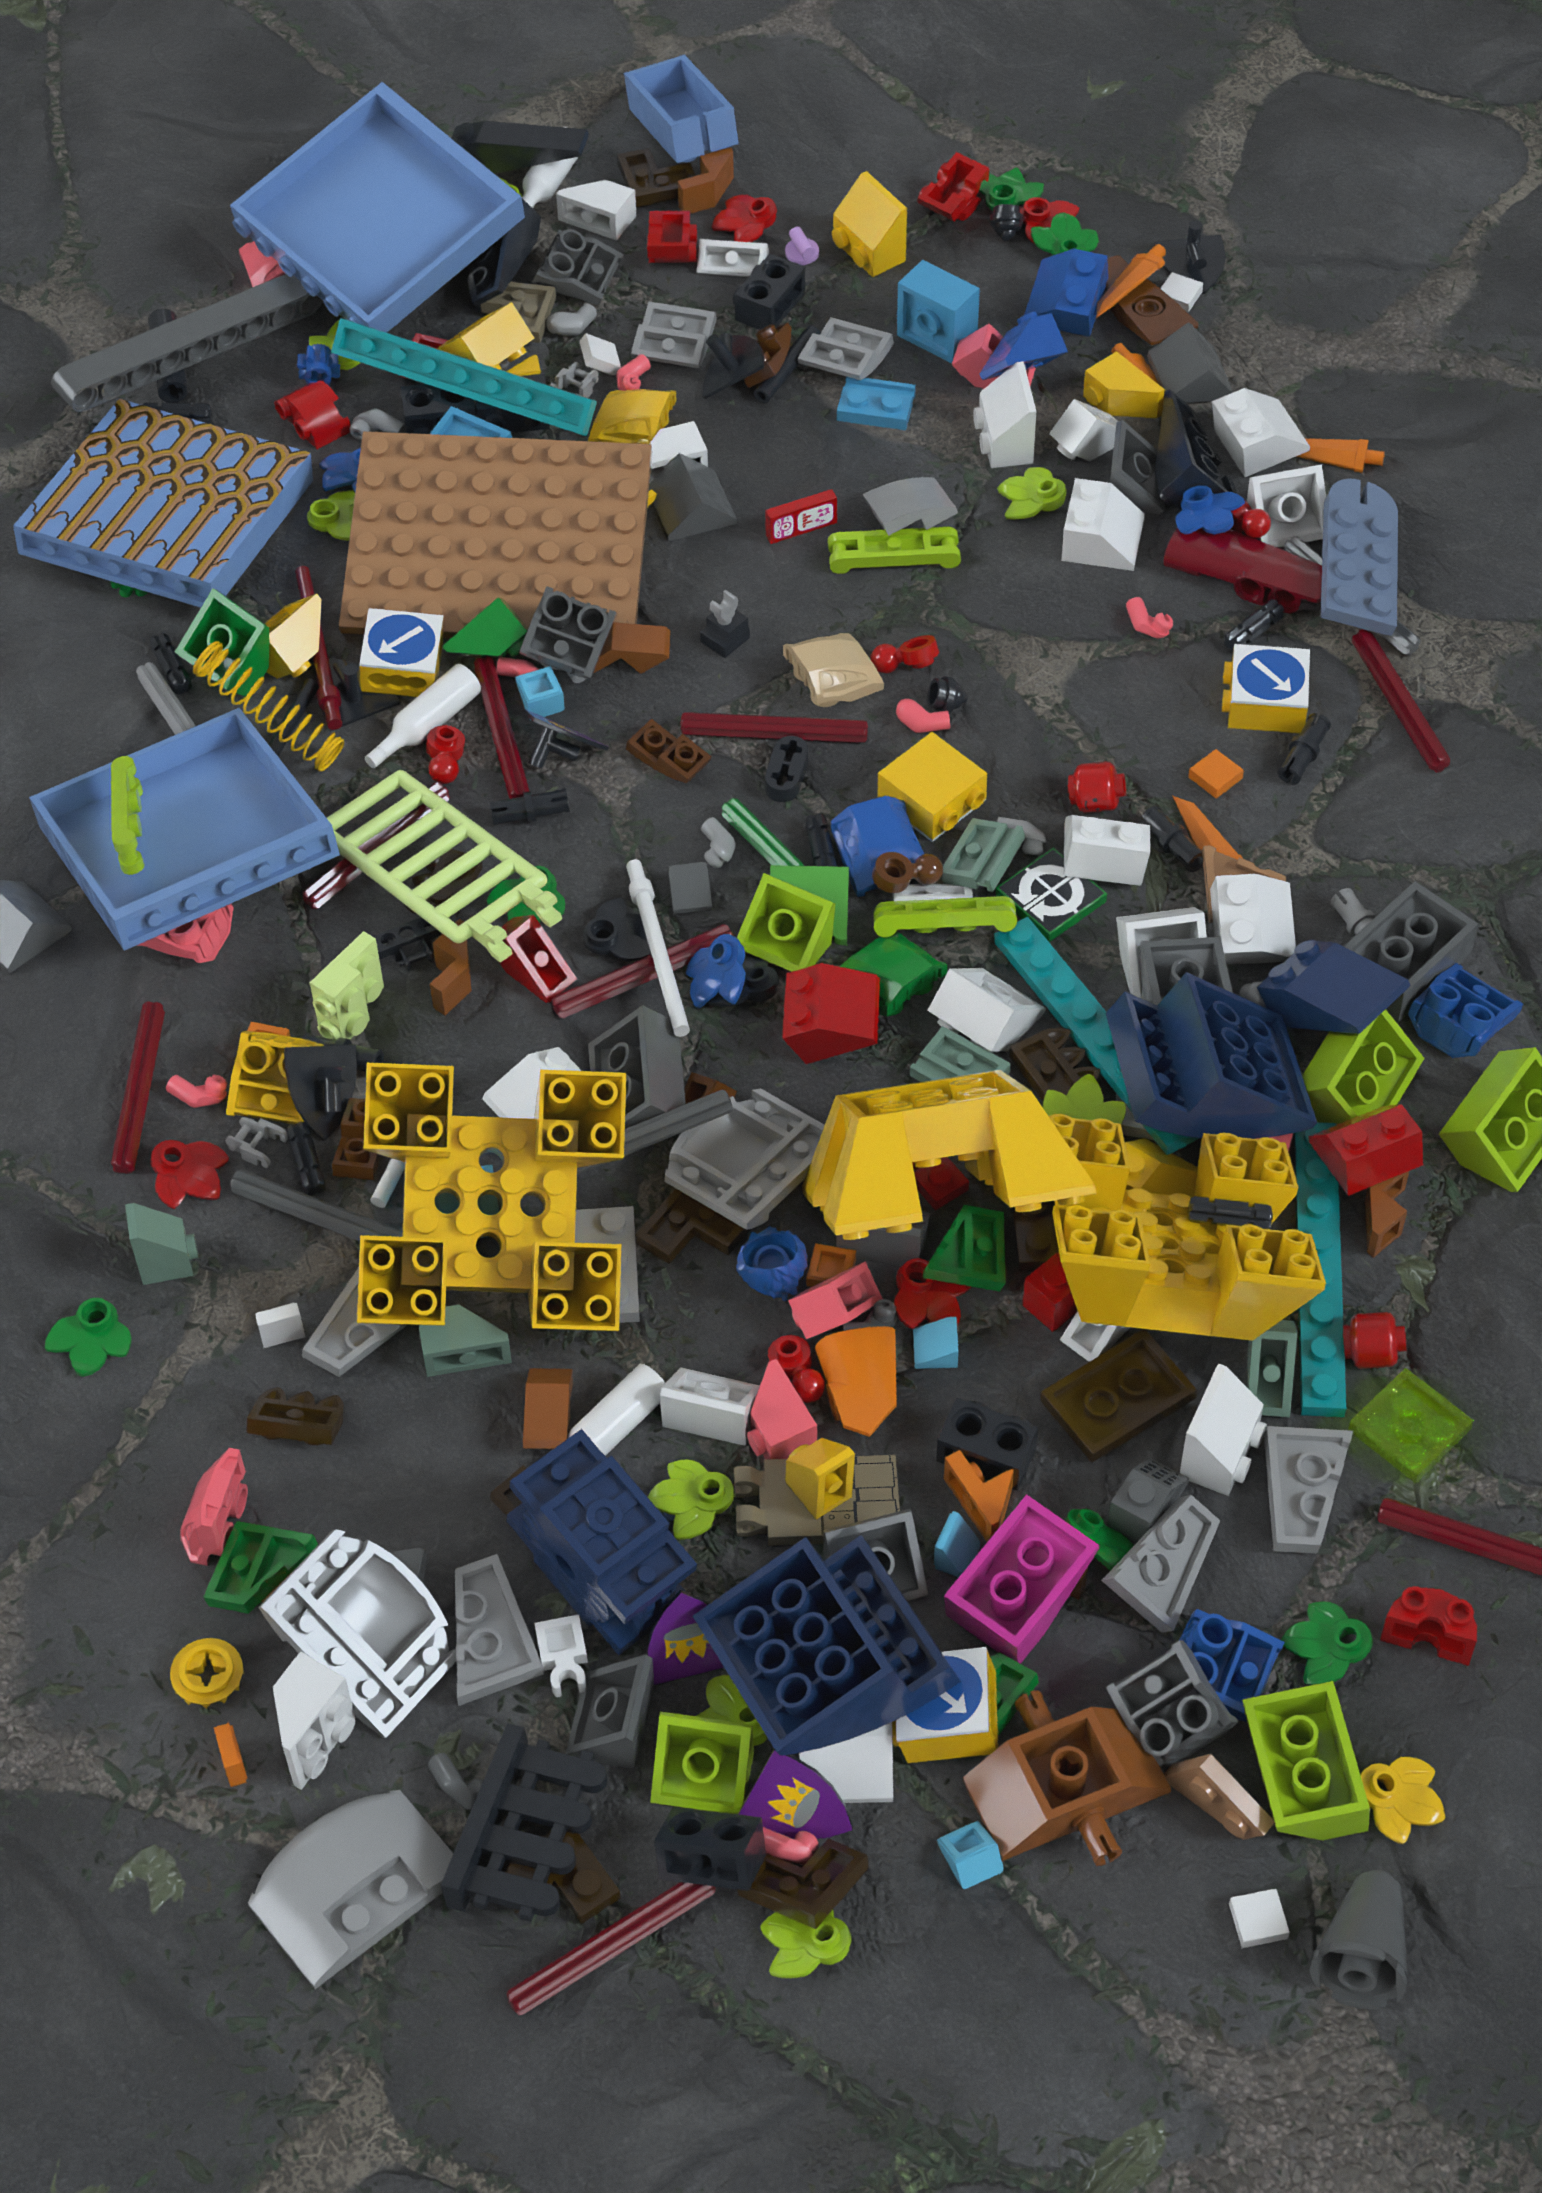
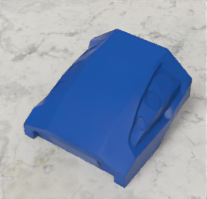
[831,796,924,898]
[1408,963,1524,1058]
[1178,1609,1284,1722]

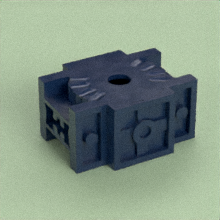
[506,1429,697,1655]

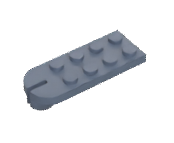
[1321,479,1398,636]

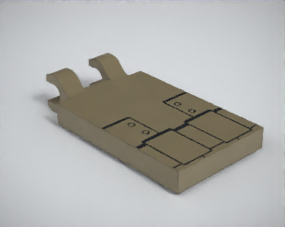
[734,1455,900,1546]

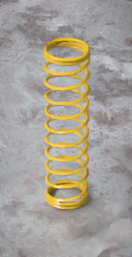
[193,641,345,772]

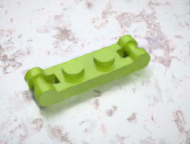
[827,527,961,574]
[111,756,145,875]
[874,896,1017,938]

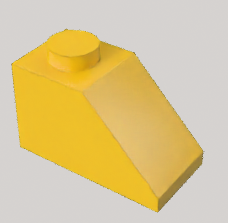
[1083,351,1165,419]
[785,1438,855,1520]

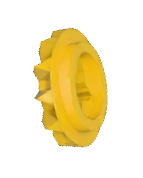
[170,1638,244,1709]

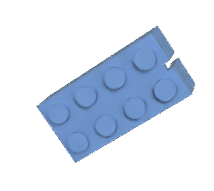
[624,55,739,163]

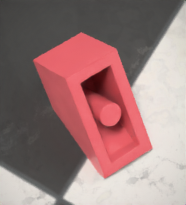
[951,323,1036,389]
[788,1261,883,1339]
[747,1359,817,1460]

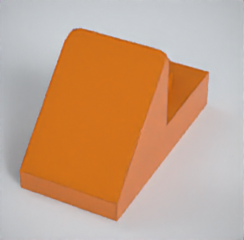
[944,1450,1014,1542]

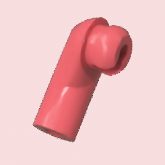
[616,354,651,391]
[1126,597,1173,639]
[497,657,539,677]
[896,699,950,733]
[166,1075,227,1108]
[763,1827,819,1865]

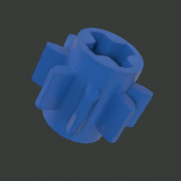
[297,344,340,386]

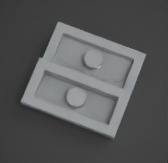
[631,302,717,368]
[797,317,894,380]
[863,477,958,536]

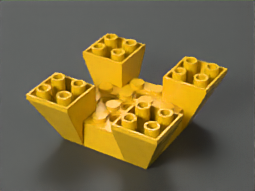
[357,1063,626,1331]
[802,1070,1096,1240]
[1048,1114,1326,1341]

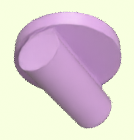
[785,227,819,265]

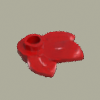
[712,195,777,243]
[1020,197,1080,244]
[151,1140,229,1209]
[894,1258,971,1329]

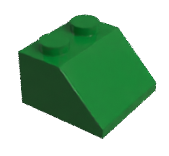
[175,588,269,698]

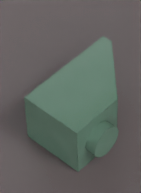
[125,1203,199,1285]
[419,1304,512,1377]
[1247,1320,1297,1417]

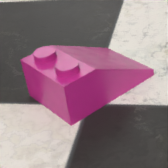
[944,1494,1099,1664]

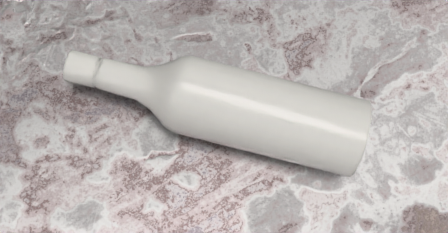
[522,127,578,208]
[365,664,481,768]
[568,1364,665,1456]

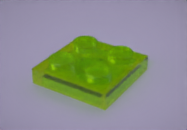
[1348,1368,1474,1483]

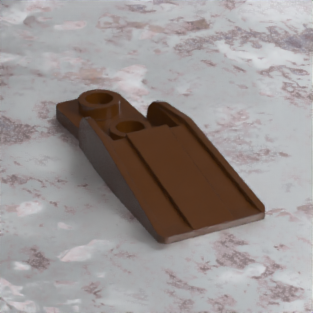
[1105,255,1199,345]

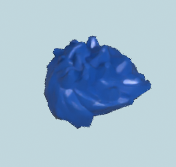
[736,1226,808,1301]

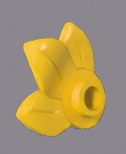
[1360,1757,1445,1845]

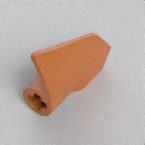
[815,1326,897,1437]

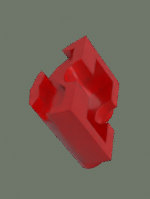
[918,152,989,221]
[647,211,697,263]
[274,380,351,449]
[1380,1586,1477,1666]

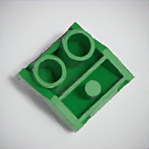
[840,932,947,1016]

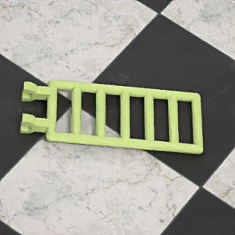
[327,770,562,962]

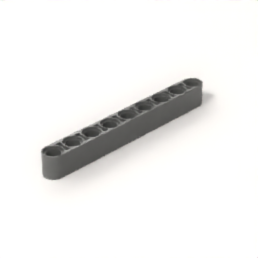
[51,274,323,412]

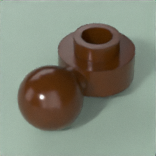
[872,852,943,893]

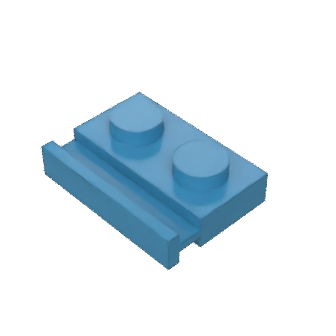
[837,377,916,430]

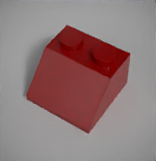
[782,963,880,1064]
[1309,1104,1423,1196]

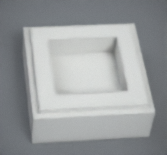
[1161,272,1203,313]
[579,333,621,376]
[255,1302,305,1348]
[1229,1889,1290,1948]

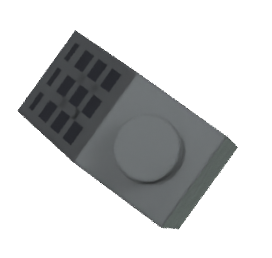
[1107,1458,1189,1543]

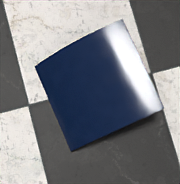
[1106,972,1317,1139]
[693,1535,961,1756]

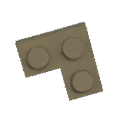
[480,282,556,343]

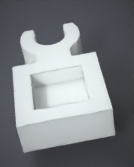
[534,1614,588,1697]

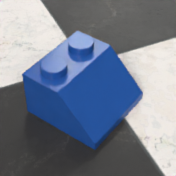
[1024,249,1108,337]

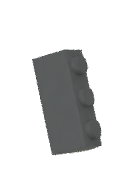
[1344,881,1479,1023]
[588,1005,686,1129]

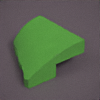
[770,865,849,945]

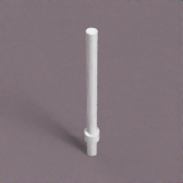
[626,859,690,1037]

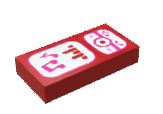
[765,489,837,544]

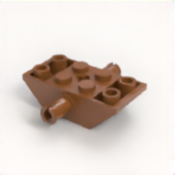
[963,1690,1171,1866]

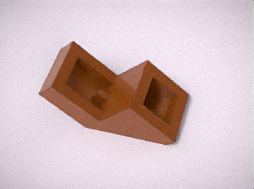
[678,147,734,214]
[594,622,671,674]
[430,919,472,1016]
[1365,1171,1409,1258]
[523,1368,573,1449]

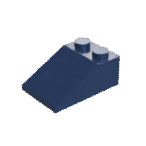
[1257,940,1411,1034]

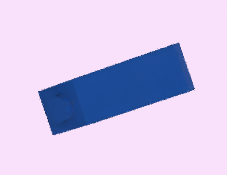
[979,311,1068,380]

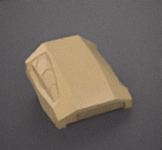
[783,633,884,707]

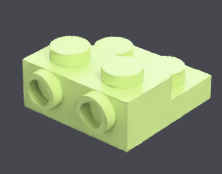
[310,931,384,1040]

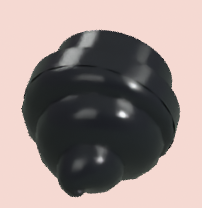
[990,204,1024,242]
[927,676,968,713]

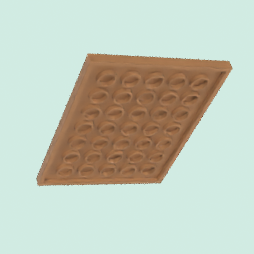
[339,431,652,639]

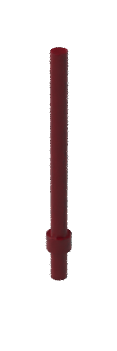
[295,566,342,730]

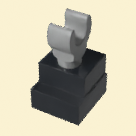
[700,590,750,658]

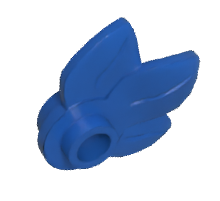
[319,448,361,492]
[1176,486,1245,534]
[686,934,746,1008]

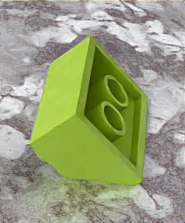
[1302,1009,1425,1125]
[1439,1047,1542,1192]
[1242,1681,1370,1840]

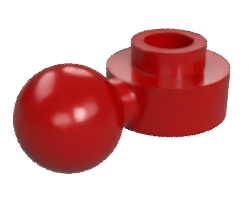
[1231,501,1271,538]
[871,635,939,673]
[426,725,465,784]
[768,1335,825,1403]

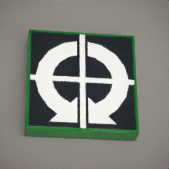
[995,848,1107,943]

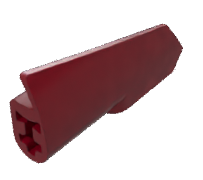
[1163,528,1322,614]

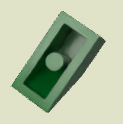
[442,597,528,658]

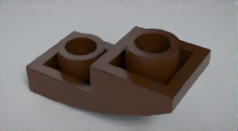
[743,322,791,388]
[626,719,712,784]
[332,1098,381,1180]

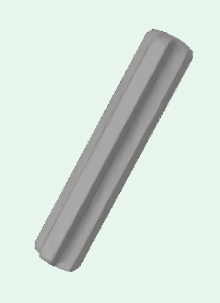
[136,662,196,735]

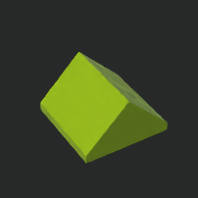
[737,873,836,972]
[650,1712,754,1814]

